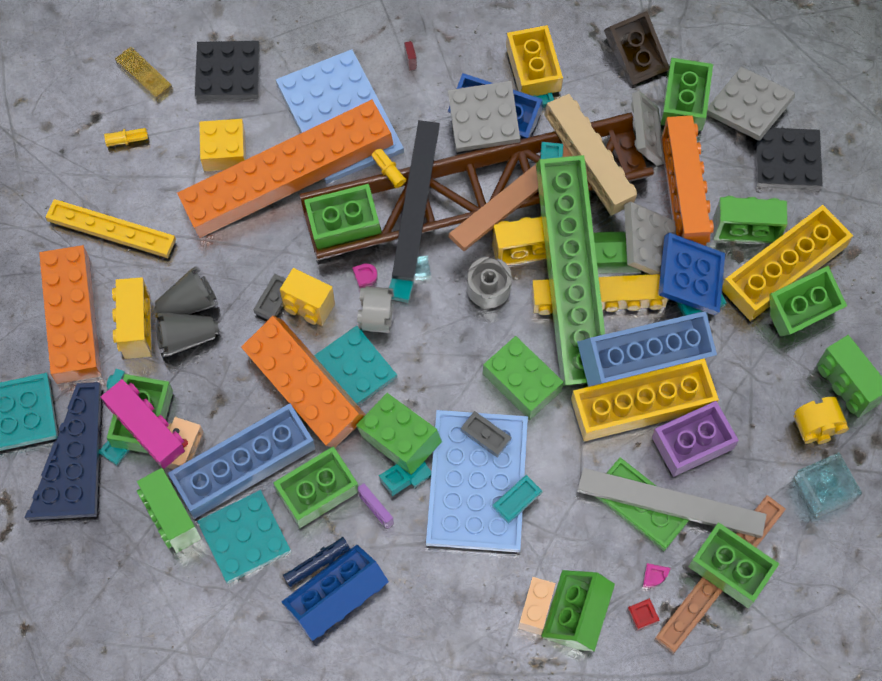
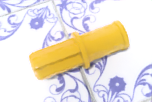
[104,128,148,147]
[372,149,407,188]

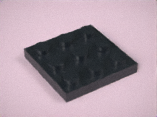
[195,41,260,100]
[755,128,823,190]

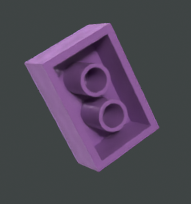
[652,401,739,477]

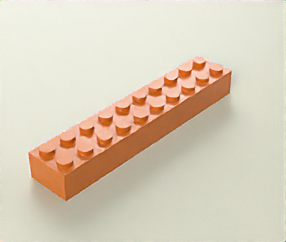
[177,99,394,238]

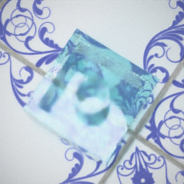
[792,452,862,519]

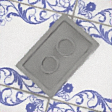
[631,91,665,166]

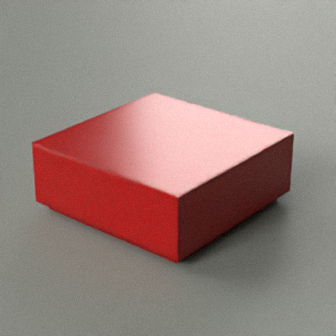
[627,598,660,631]

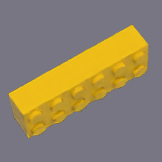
[722,205,853,321]
[571,358,719,442]

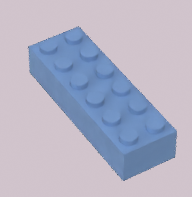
[577,311,717,387]
[168,403,315,519]

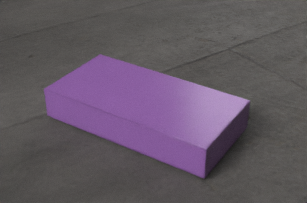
[357,483,394,529]

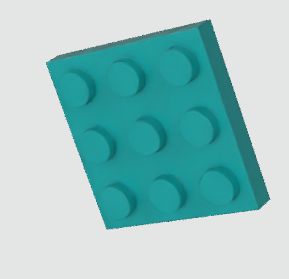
[314,325,397,406]
[0,373,58,451]
[197,490,291,584]

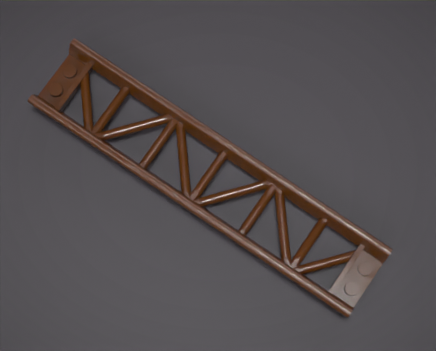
[299,112,654,260]

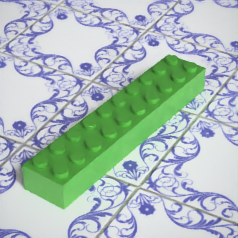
[536,155,605,386]

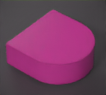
[353,264,378,289]

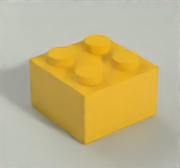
[199,119,246,171]
[280,268,335,326]

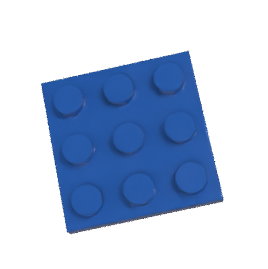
[658,232,725,315]

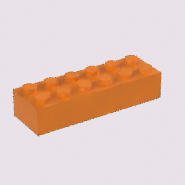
[662,115,714,246]
[39,245,102,384]
[241,316,366,448]

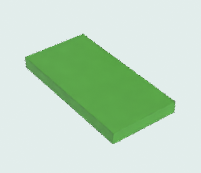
[595,457,690,551]

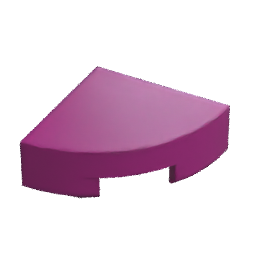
[642,563,670,588]

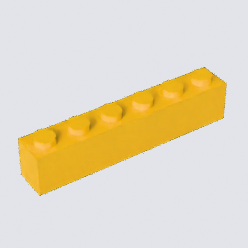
[532,274,668,315]

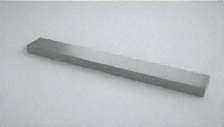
[577,468,767,538]

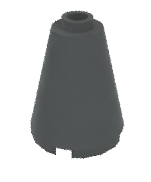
[153,266,218,319]
[155,312,219,357]

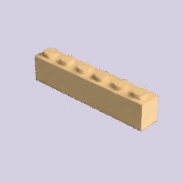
[544,94,637,215]

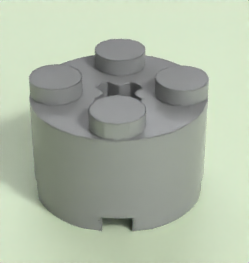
[467,257,512,309]
[357,286,394,333]

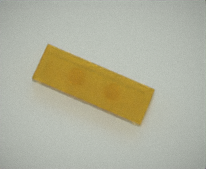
[115,46,172,101]

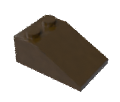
[604,11,669,85]

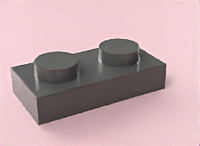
[253,273,286,320]
[461,411,512,458]

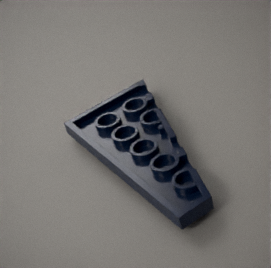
[24,382,102,520]

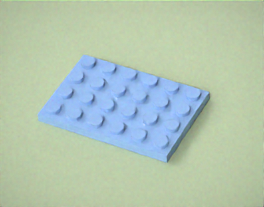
[276,49,404,184]
[426,410,528,552]

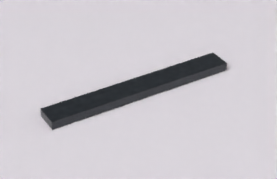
[392,120,440,281]

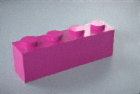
[100,379,185,469]

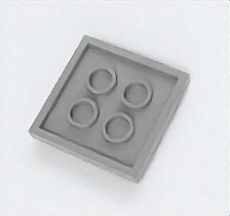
[707,67,795,141]
[448,81,521,152]
[624,202,676,275]

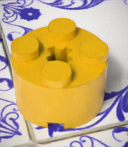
[794,397,849,444]

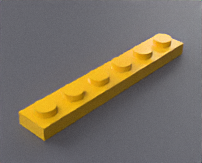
[45,199,176,258]

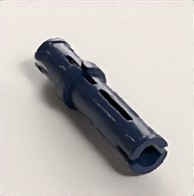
[283,536,351,588]

